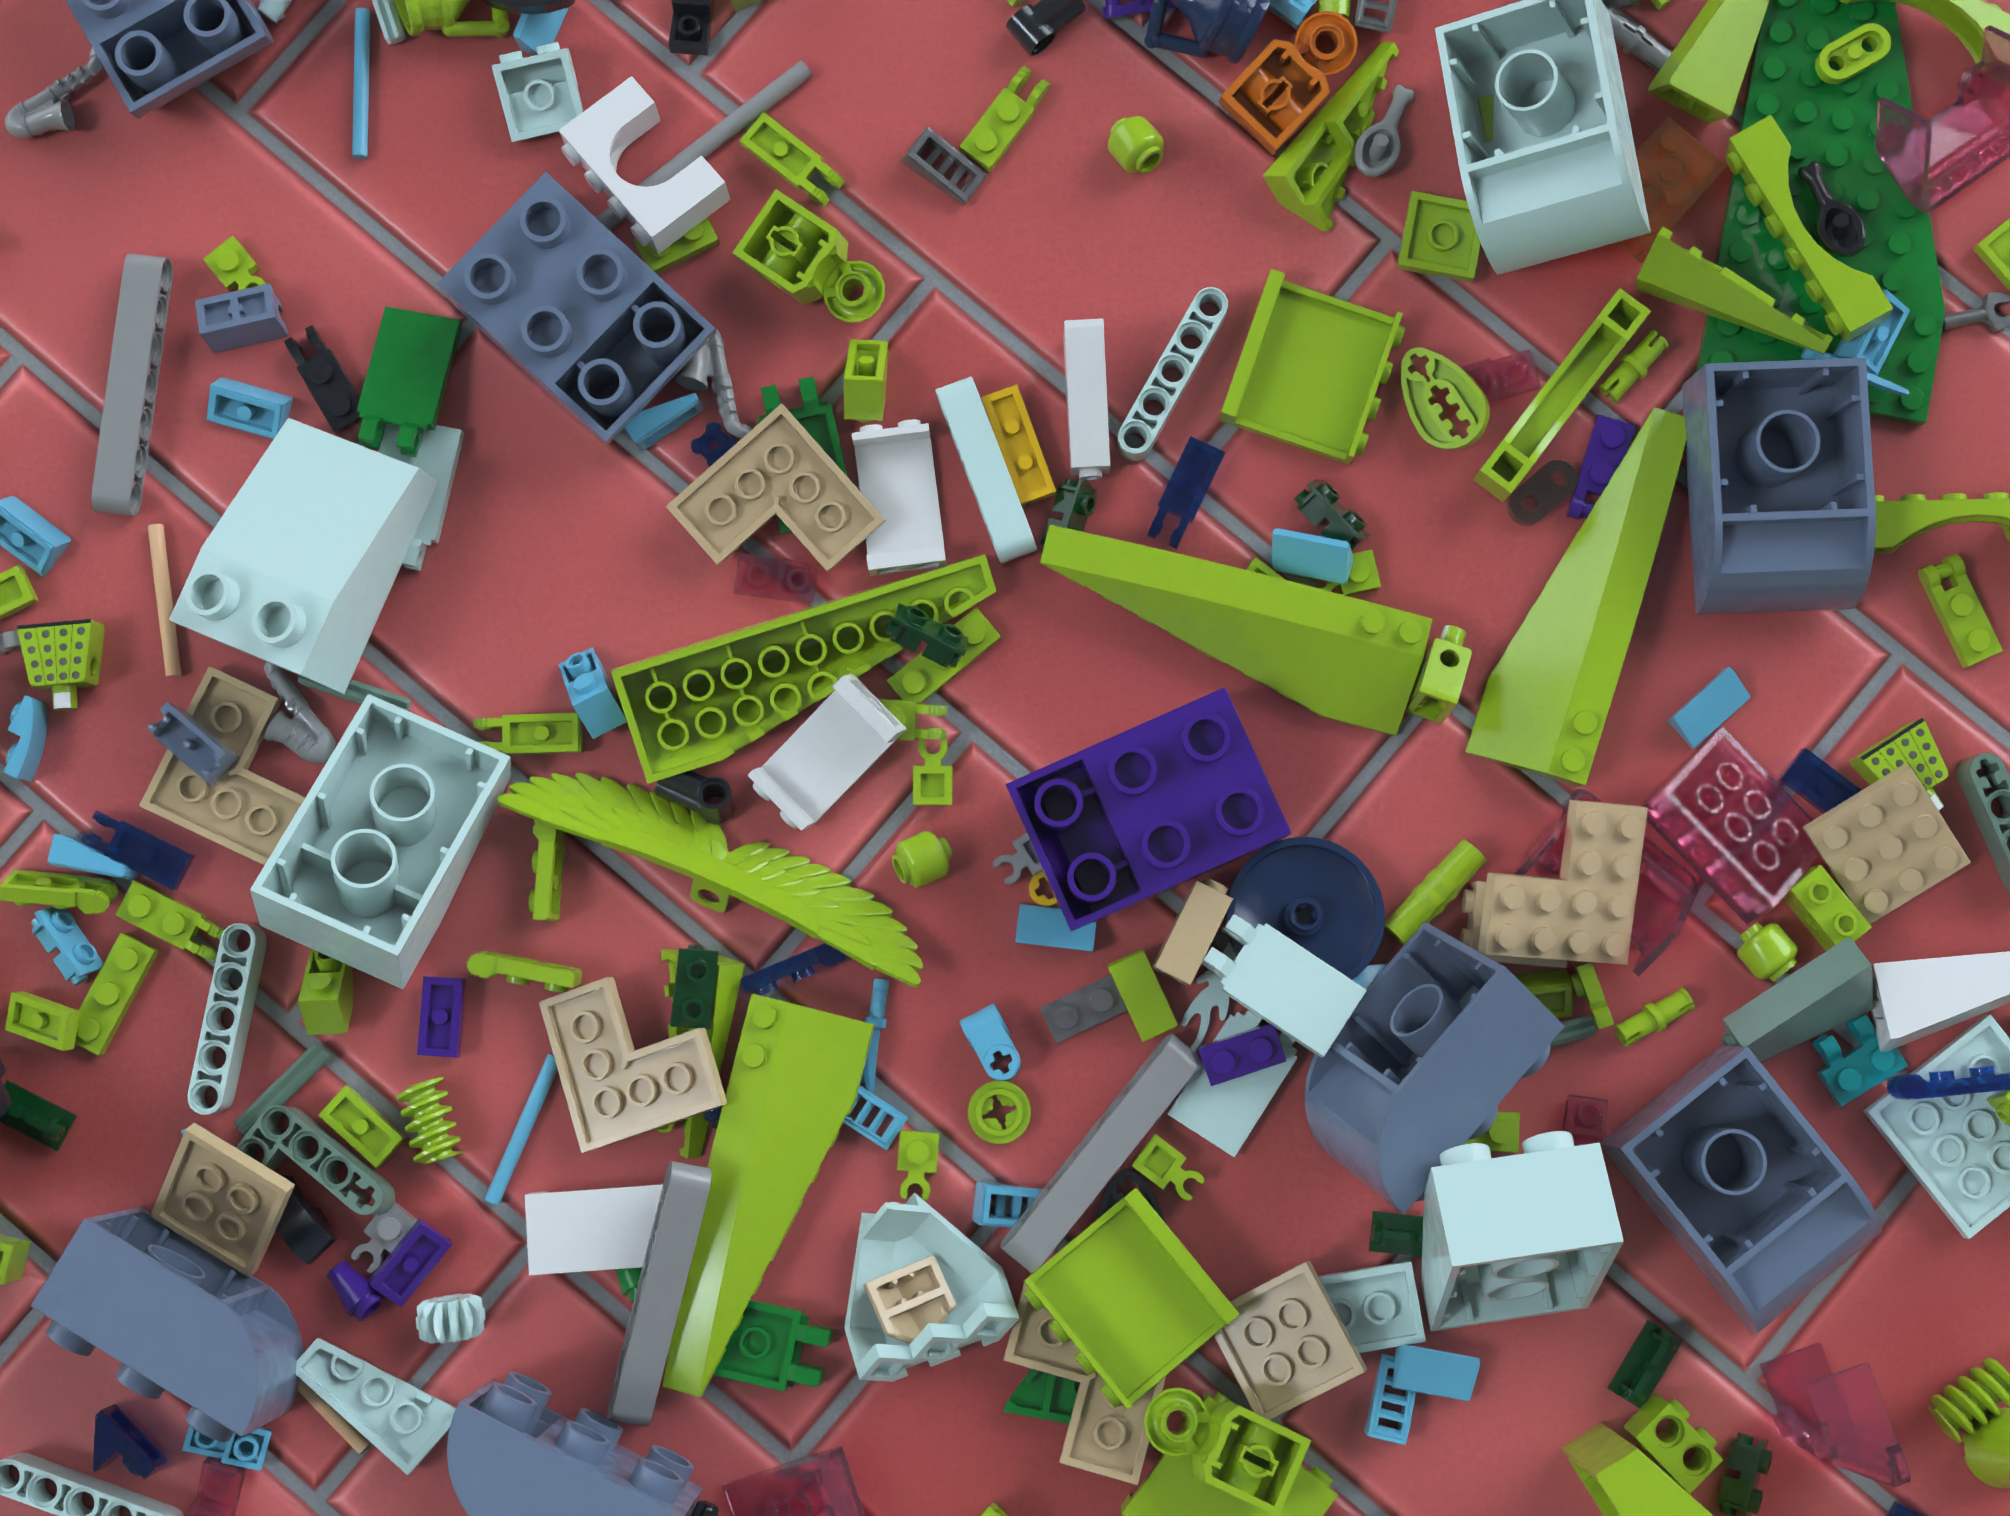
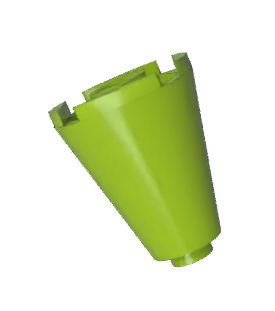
[1963,1408,2010,1489]

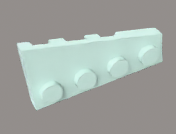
[295,1338,456,1475]

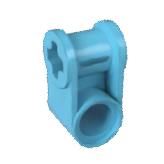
[959,1003,1021,1081]

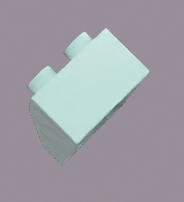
[169,418,438,694]
[250,694,511,989]
[1421,1131,1624,1331]

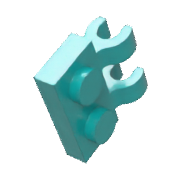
[1811,1014,1908,1107]

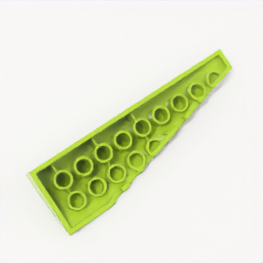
[1465,407,1687,787]
[1040,525,1433,736]
[611,554,997,784]
[662,994,875,1397]

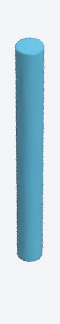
[352,8,370,160]
[484,1053,558,1205]

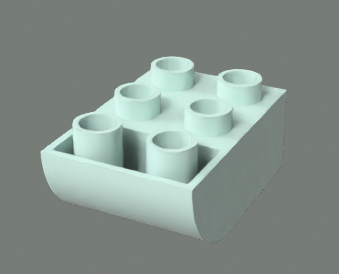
[1435,0,1651,275]

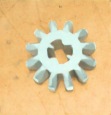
[416,1293,486,1344]

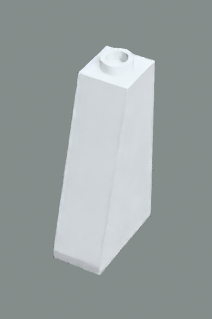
[1063,319,1110,481]
[1871,951,2010,1052]

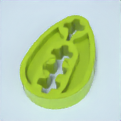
[1401,347,1490,450]

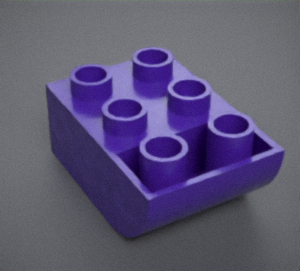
[1006,687,1291,931]

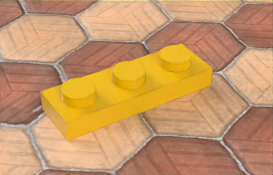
[981,384,1057,506]

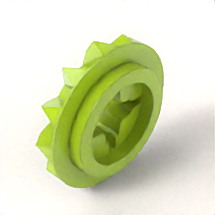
[968,1080,1031,1144]

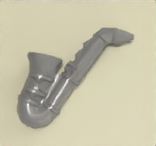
[4,47,103,139]
[675,329,752,439]
[264,662,336,764]

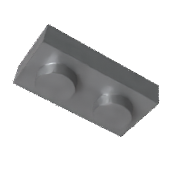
[1040,975,1127,1043]

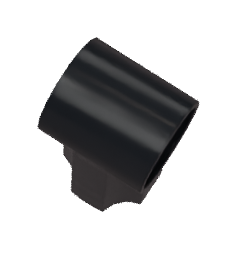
[1006,0,1086,57]
[654,771,734,824]

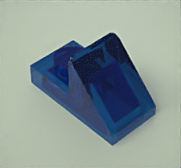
[93,1404,168,1479]

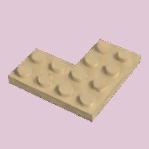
[665,403,886,572]
[139,666,306,866]
[1478,799,1648,965]
[539,977,728,1153]
[1003,1284,1166,1485]

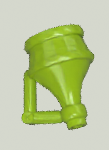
[394,0,510,39]

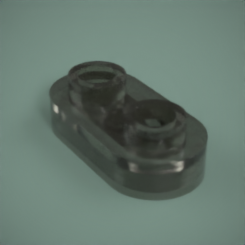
[1507,460,1578,526]

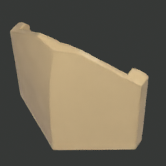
[863,1255,956,1344]

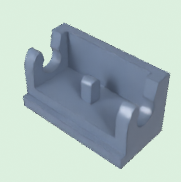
[195,283,288,353]
[147,702,239,786]

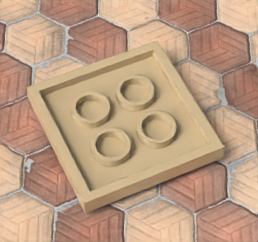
[1802,763,1971,924]
[150,1123,295,1278]
[1214,1260,1367,1420]

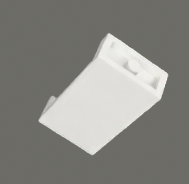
[852,419,947,576]
[748,674,907,831]
[525,1184,663,1275]

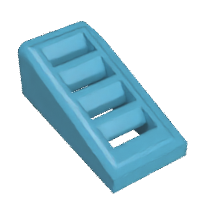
[625,393,704,451]
[47,833,139,880]
[843,1085,909,1150]
[972,1182,1043,1227]
[1364,1353,1416,1445]

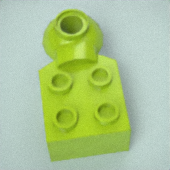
[732,189,885,322]
[1144,1388,1311,1516]

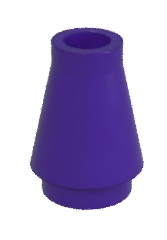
[327,1261,384,1321]

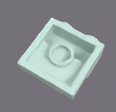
[491,42,584,142]

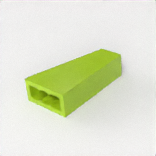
[1647,0,1769,124]

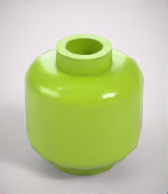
[1108,116,1164,174]
[891,831,953,888]
[1737,922,1798,982]

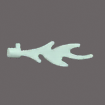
[1181,925,1236,1052]

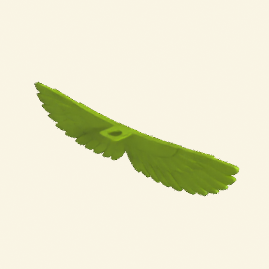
[497,772,923,987]

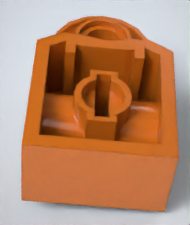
[1219,11,1358,156]

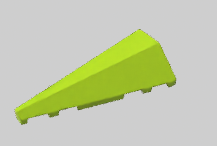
[1262,42,1399,232]
[1636,227,1833,355]
[661,948,745,1159]

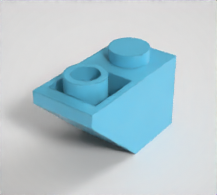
[558,647,627,739]

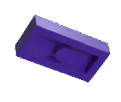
[417,976,466,1058]
[1198,1023,1286,1086]
[368,1218,452,1307]

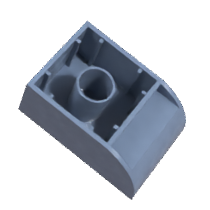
[66,0,274,119]
[437,172,716,445]
[1682,358,1876,615]
[1304,922,1565,1215]
[1600,1045,1882,1335]
[31,1207,304,1442]
[447,1371,703,1516]

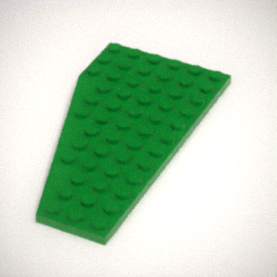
[1695,0,1945,426]

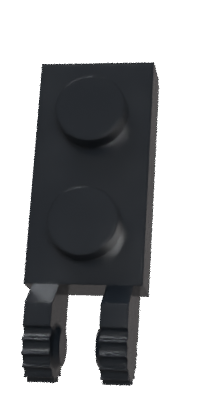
[284,325,362,435]

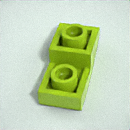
[1107,949,1178,1042]

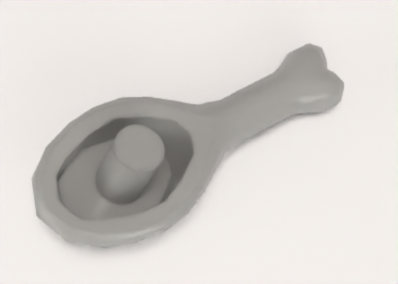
[1354,84,1415,178]

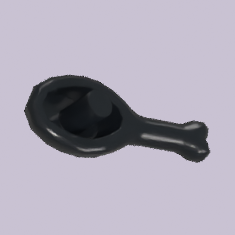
[1798,161,1866,257]

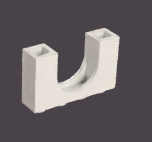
[559,76,731,254]

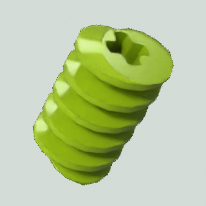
[396,1077,464,1164]
[1927,1357,2010,1444]

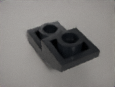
[669,0,713,56]
[275,1175,337,1264]

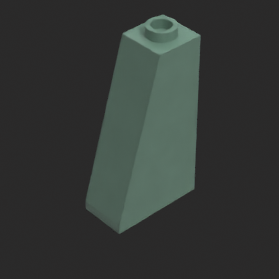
[1721,937,1873,1062]

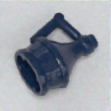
[1144,0,1271,64]

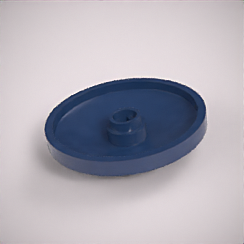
[1225,837,1385,980]

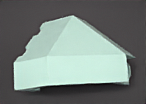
[844,1193,1020,1382]

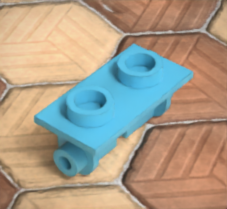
[31,907,104,986]

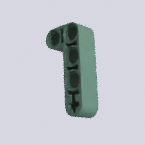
[1956,753,2010,894]
[236,1105,396,1215]

